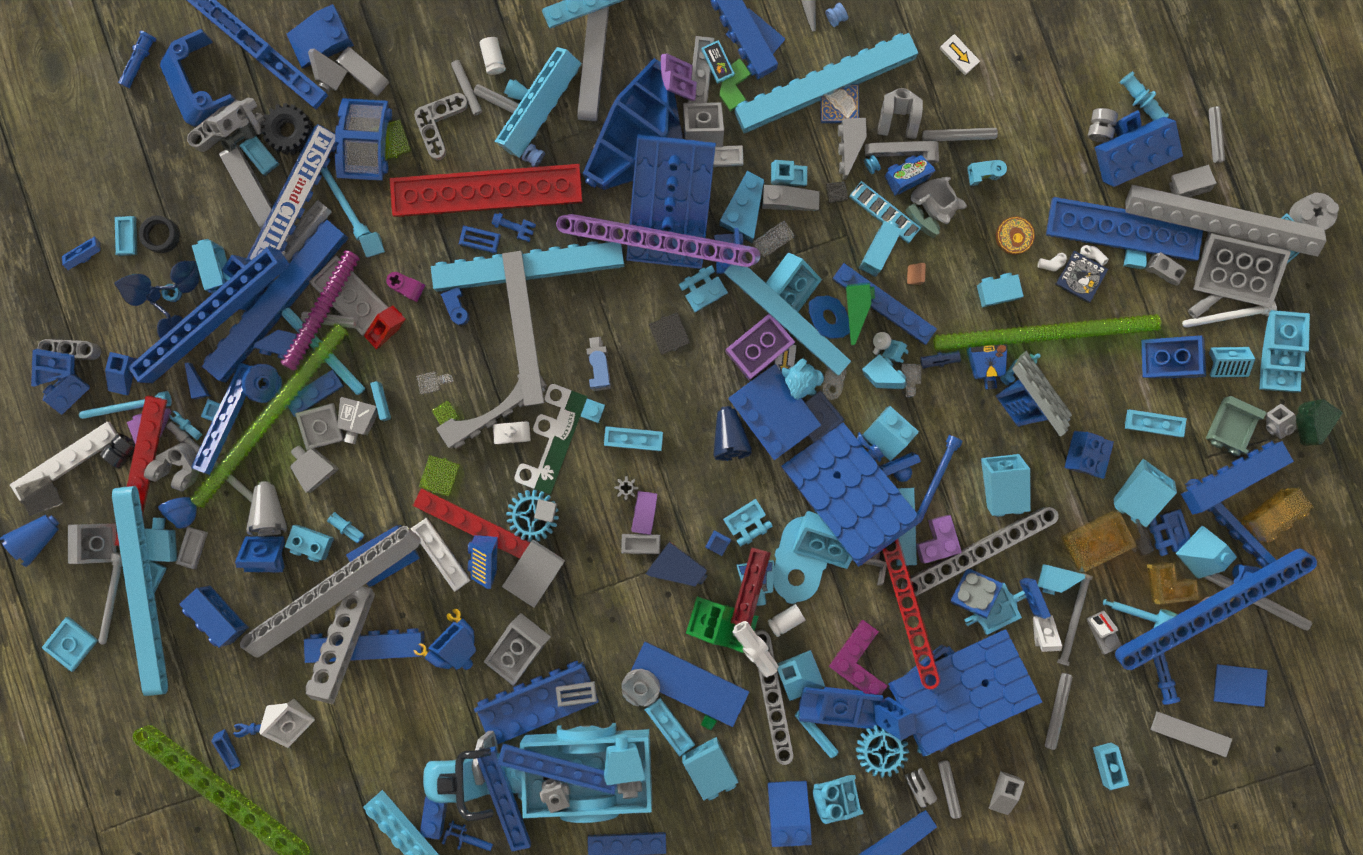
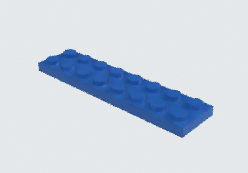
[1046,197,1203,261]

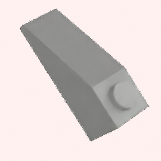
[762,185,820,211]

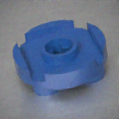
[242,364,282,403]

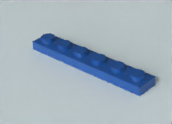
[832,263,937,345]
[192,363,249,475]
[1185,479,1276,567]
[497,744,617,795]
[477,746,531,851]

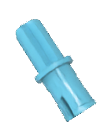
[327,512,364,543]

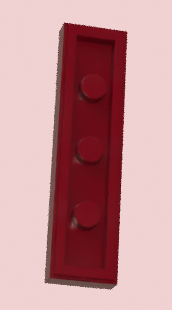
[731,548,771,626]

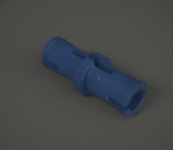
[920,350,961,369]

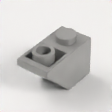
[989,771,1025,815]

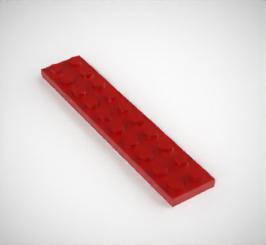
[390,164,583,217]

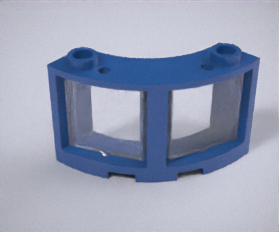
[335,98,392,180]

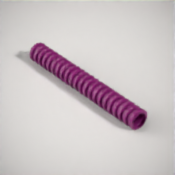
[280,251,360,371]

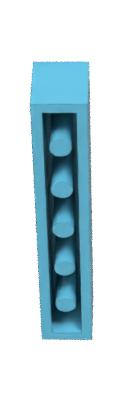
[495,47,582,158]

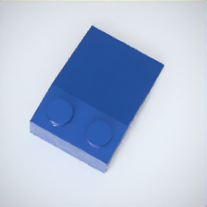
[287,4,354,69]
[1141,336,1206,378]
[768,780,812,847]

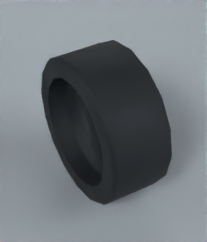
[139,215,180,253]

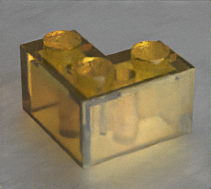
[1147,562,1199,604]

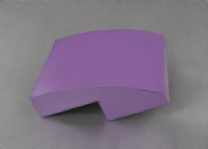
[661,53,697,101]

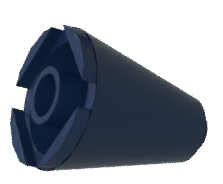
[713,406,752,461]

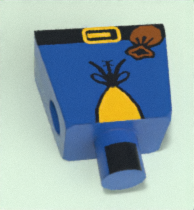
[967,344,1007,389]

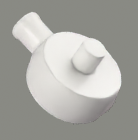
[872,332,891,355]

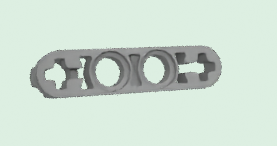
[865,141,939,164]

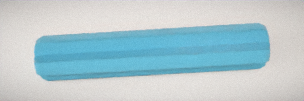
[795,710,838,758]

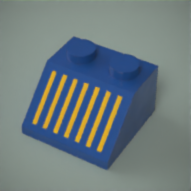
[468,535,498,589]

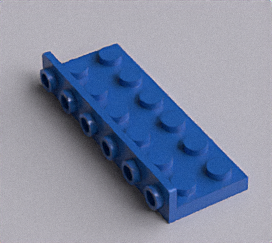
[474,661,599,745]

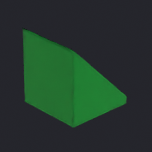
[700,714,717,730]

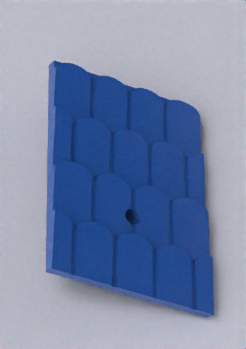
[626,134,716,269]
[782,423,922,567]
[888,629,1042,756]

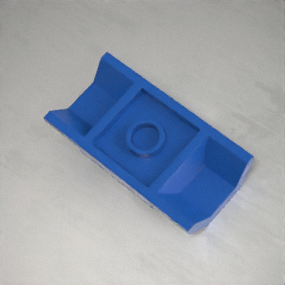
[799,687,883,729]

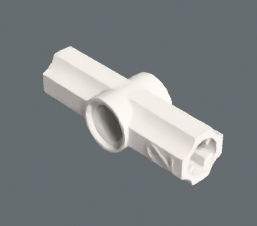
[732,621,779,677]

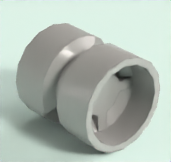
[1088,108,1118,143]

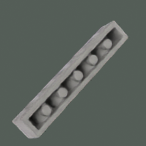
[306,586,375,705]

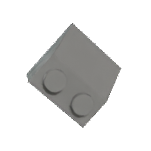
[683,103,724,147]
[68,523,116,564]

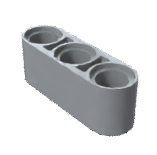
[336,47,390,97]
[187,106,227,152]
[37,339,101,360]

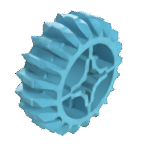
[506,490,559,542]
[856,725,909,778]

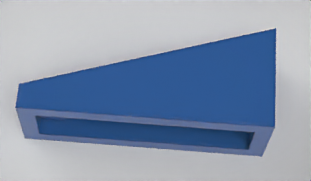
[185,363,210,399]
[211,729,241,771]

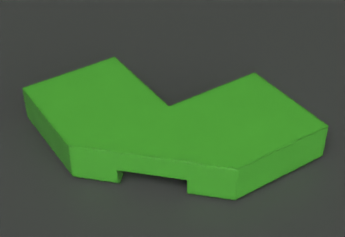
[719,59,751,112]

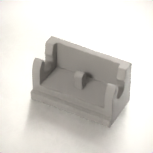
[1169,165,1216,197]

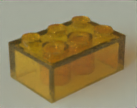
[1239,488,1314,542]
[1061,511,1137,572]

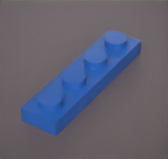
[588,832,666,855]

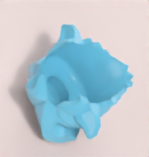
[782,358,824,400]

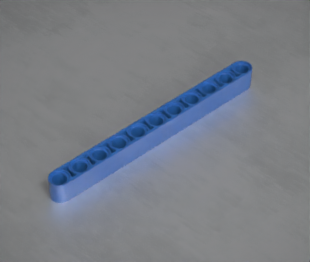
[1115,549,1317,670]

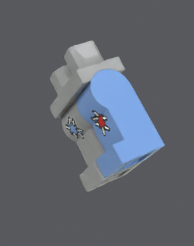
[586,337,611,391]

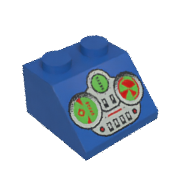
[885,155,935,196]

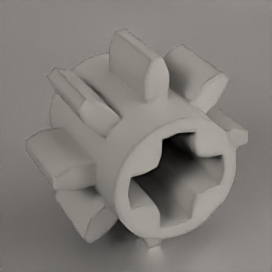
[614,476,638,500]
[617,781,642,799]

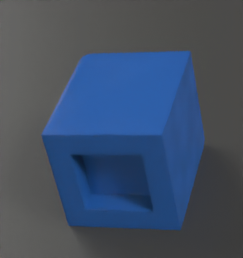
[705,530,731,556]

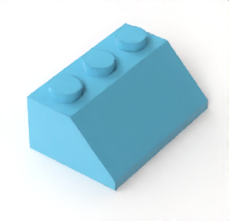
[766,252,822,312]
[793,511,852,569]

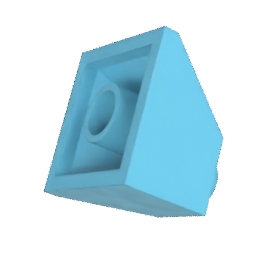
[1176,526,1237,579]

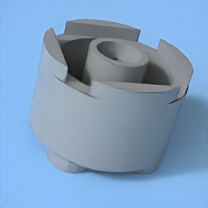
[1289,193,1339,230]

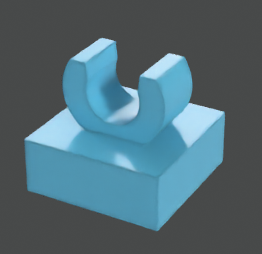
[882,339,908,363]

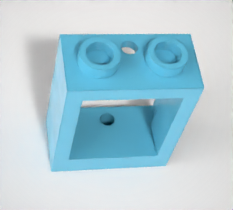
[859,221,902,277]
[192,239,230,294]

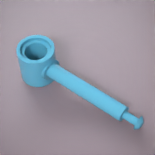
[1103,599,1177,628]

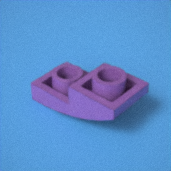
[631,491,657,535]

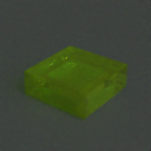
[432,400,459,425]

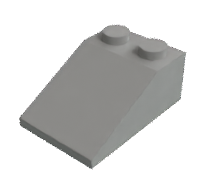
[484,613,551,686]

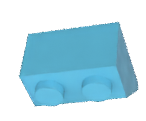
[862,406,919,461]

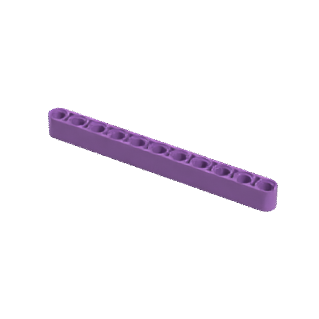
[556,214,760,267]

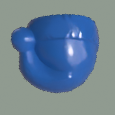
[158,497,197,529]

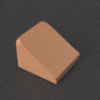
[907,263,926,285]

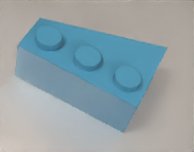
[719,171,764,243]

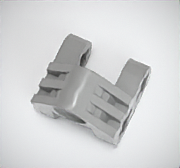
[878,88,923,139]
[144,442,199,491]

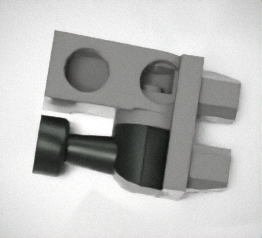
[206,98,266,152]

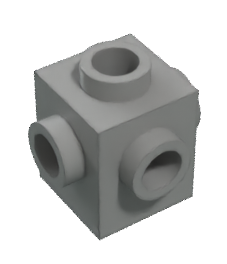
[1265,404,1297,439]
[540,778,570,813]

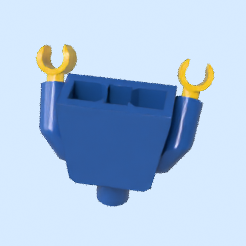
[413,609,476,670]

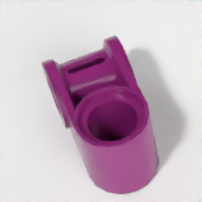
[386,272,426,302]

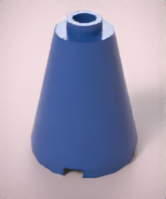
[0,515,60,567]

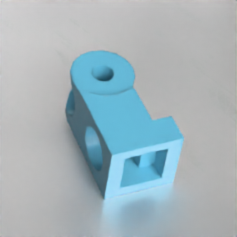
[967,160,1007,186]

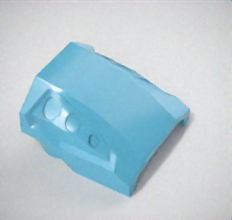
[813,775,863,824]

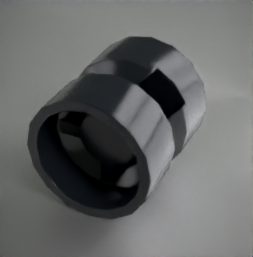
[100,432,135,469]

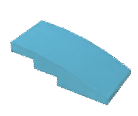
[1259,310,1310,393]

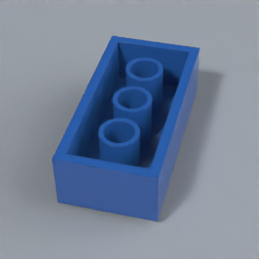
[1095,117,1183,187]

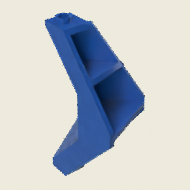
[583,58,683,190]

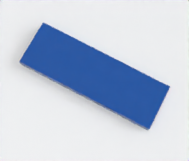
[631,641,749,727]

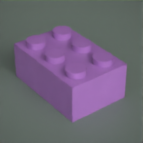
[725,314,795,381]

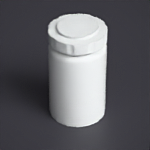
[479,37,505,75]
[768,604,806,637]

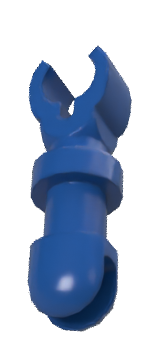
[233,723,261,738]

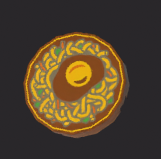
[996,216,1035,255]

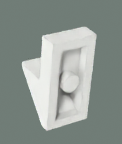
[1033,615,1062,652]

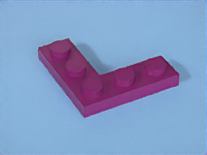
[829,620,887,695]

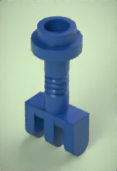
[491,213,536,242]

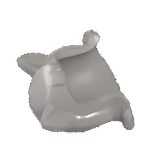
[911,177,967,224]

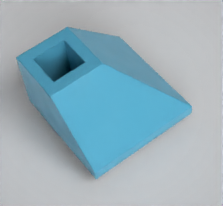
[777,650,825,701]

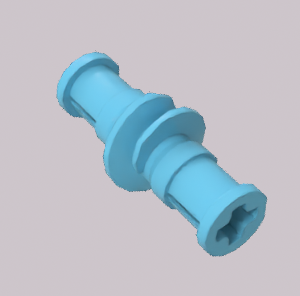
[1119,71,1169,121]

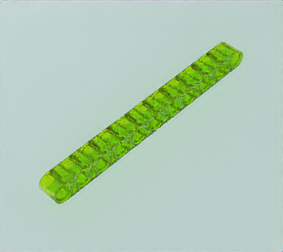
[132,725,310,855]

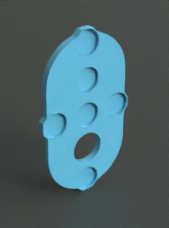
[773,516,827,604]

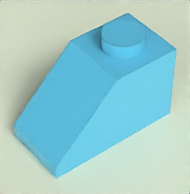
[1038,564,1085,595]

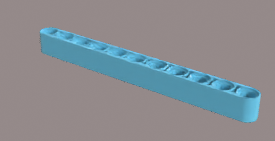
[112,486,168,696]

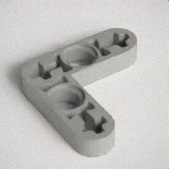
[414,93,468,160]

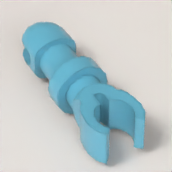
[169,411,202,440]

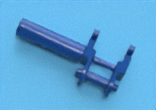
[442,820,493,851]

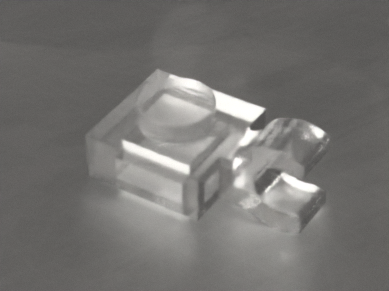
[901,364,921,397]
[416,371,453,395]

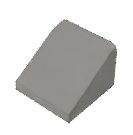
[534,499,557,522]

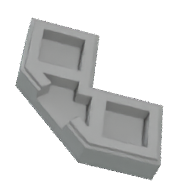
[471,731,498,785]

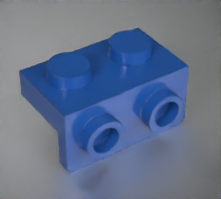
[43,371,90,415]

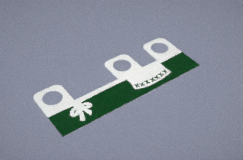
[514,384,588,495]

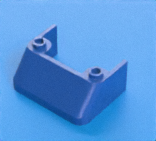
[160,29,237,126]

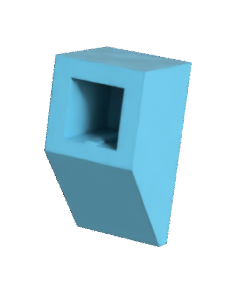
[862,354,906,389]

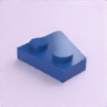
[31,349,75,387]

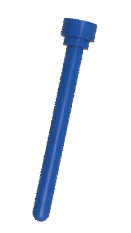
[917,435,963,521]

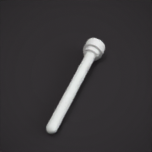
[1182,301,1277,328]

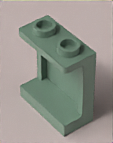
[1205,396,1266,456]

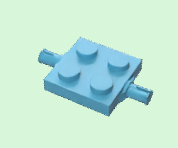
[964,582,1027,635]

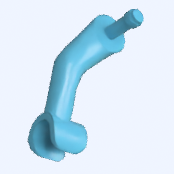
[1000,354,1040,385]

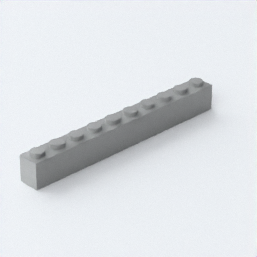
[1125,185,1326,257]

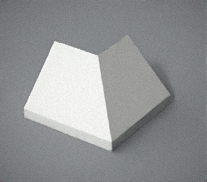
[259,699,315,748]

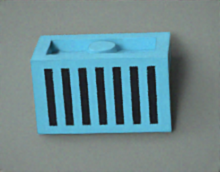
[1209,347,1255,377]

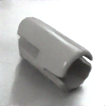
[904,768,937,807]

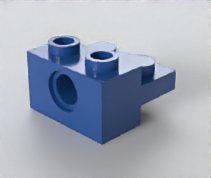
[1064,431,1114,479]

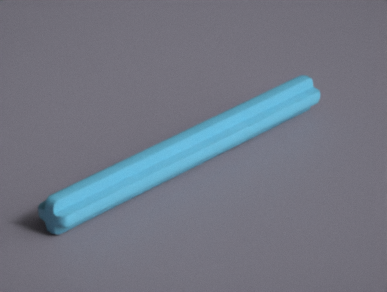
[281,308,365,395]

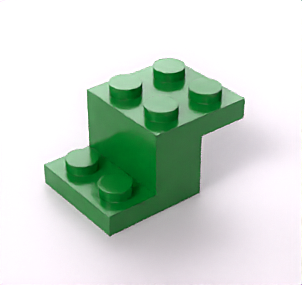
[686,596,759,653]

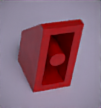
[364,306,406,349]

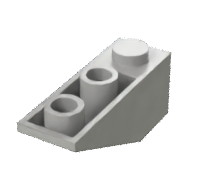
[838,118,867,180]

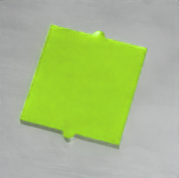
[370,119,411,160]
[419,455,460,496]

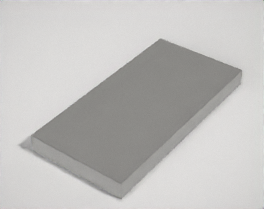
[309,256,389,336]

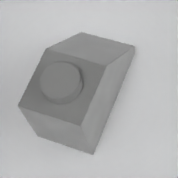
[308,49,347,91]

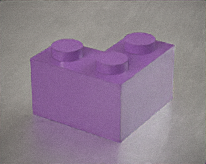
[916,515,962,563]

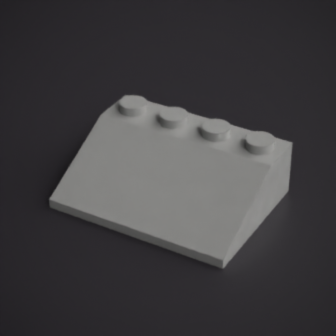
[1193,231,1291,308]

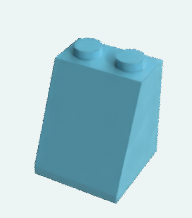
[981,454,1031,517]
[1114,459,1177,527]
[682,737,738,801]

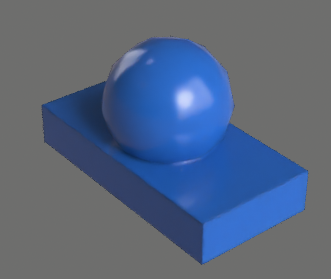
[880,452,921,482]

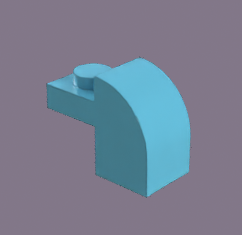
[771,160,807,187]

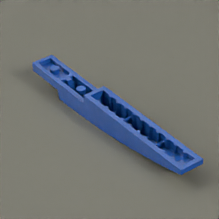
[187,0,328,109]
[859,810,937,855]

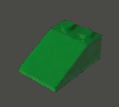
[846,282,875,345]

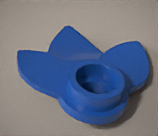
[857,432,884,462]

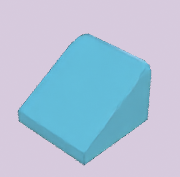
[359,232,385,258]
[1123,249,1147,269]

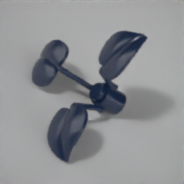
[114,261,200,339]

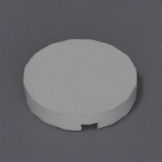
[622,669,660,707]

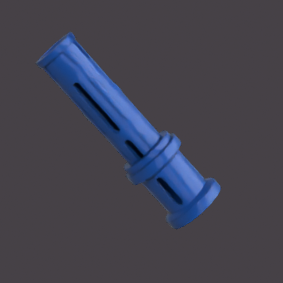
[118,30,157,89]
[1153,653,1180,704]

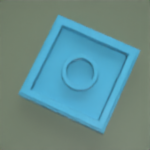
[42,617,98,672]

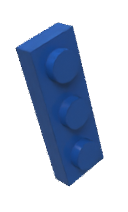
[284,370,344,417]

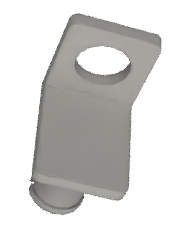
[864,551,887,586]

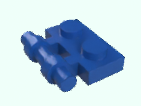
[1148,509,1191,556]

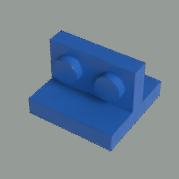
[235,536,285,572]

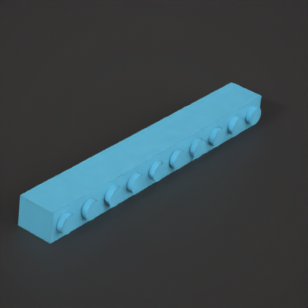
[735,33,918,134]
[431,241,624,292]

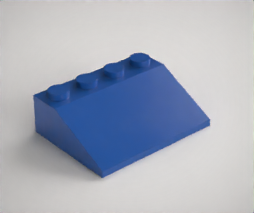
[728,364,821,460]

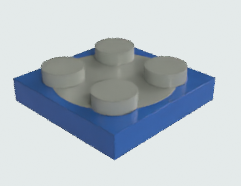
[951,569,1003,619]

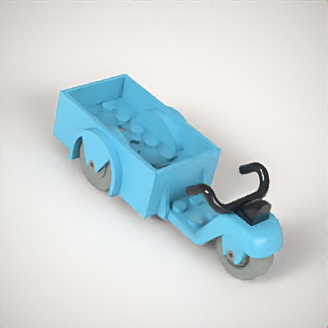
[423,723,652,823]

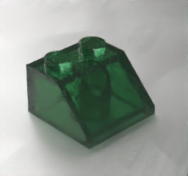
[1296,399,1343,446]

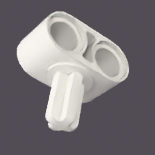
[493,422,531,444]

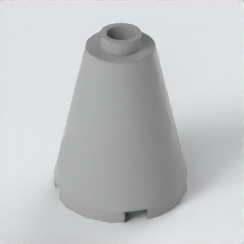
[246,481,287,536]

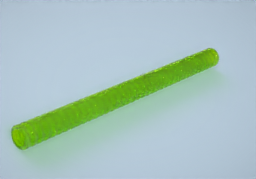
[934,314,1161,351]
[190,323,349,508]

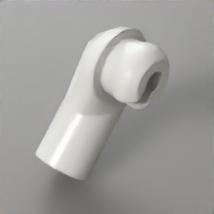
[1080,245,1109,266]
[1038,253,1067,271]

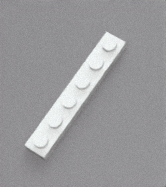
[10,422,117,501]

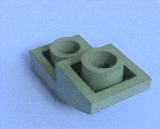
[905,203,940,238]

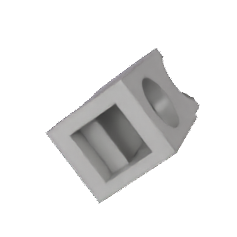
[1144,252,1186,285]

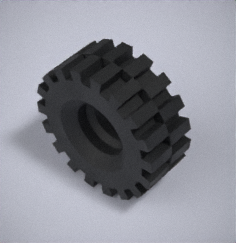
[261,103,313,155]

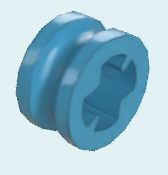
[864,155,881,174]
[161,284,182,302]

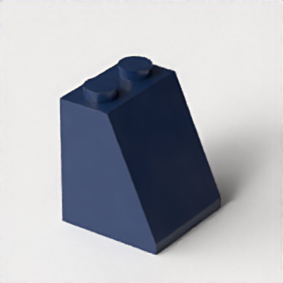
[646,541,708,586]

